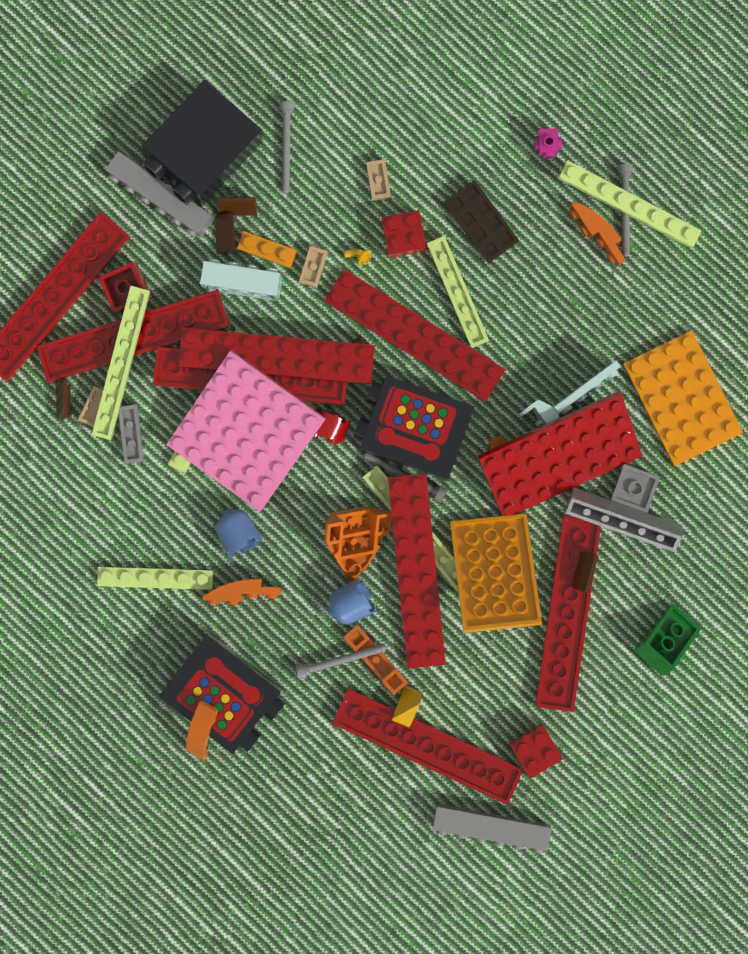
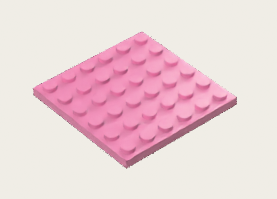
[166,350,326,512]

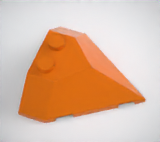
[324,507,392,583]

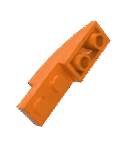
[569,202,626,267]
[203,579,282,605]

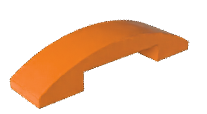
[343,624,408,695]
[186,700,218,761]

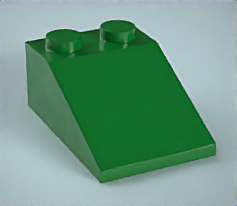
[633,604,701,676]

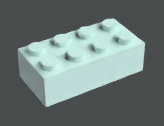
[200,259,283,302]

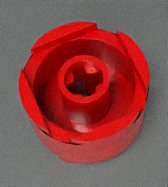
[314,407,351,445]

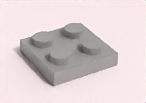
[610,464,660,513]

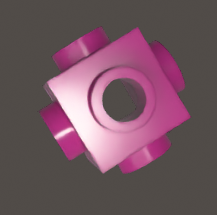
[534,128,562,159]

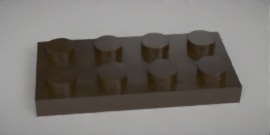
[443,180,520,264]

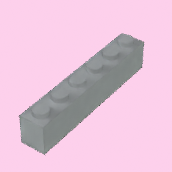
[105,151,214,238]
[565,487,682,552]
[432,804,552,853]

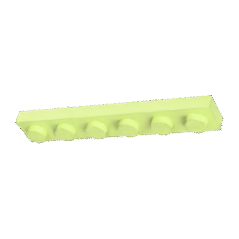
[427,236,489,348]
[97,567,214,590]

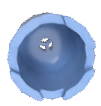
[215,509,262,558]
[327,578,377,625]

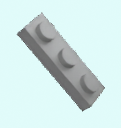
[119,405,145,464]

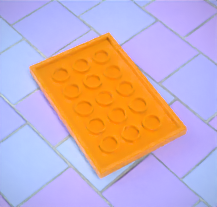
[623,330,743,467]
[450,514,542,633]

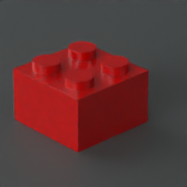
[382,210,426,259]
[98,262,153,313]
[508,723,563,779]

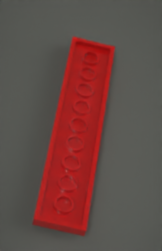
[0,212,131,382]
[324,269,506,402]
[37,290,230,383]
[178,328,375,384]
[153,347,347,405]
[388,473,446,669]
[535,515,601,712]
[332,688,524,805]

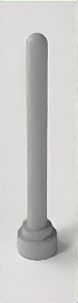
[279,101,294,194]
[618,164,633,257]
[363,452,447,503]
[296,644,387,680]

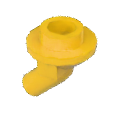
[344,249,372,265]

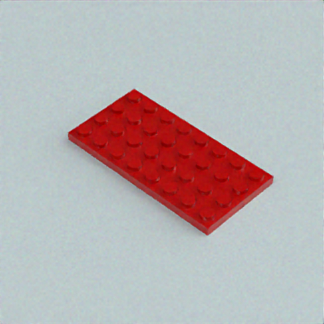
[477,391,643,516]

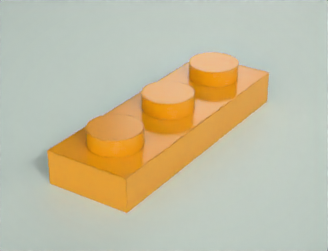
[237,231,297,269]

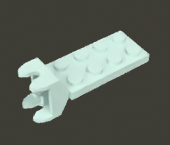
[519,361,621,426]

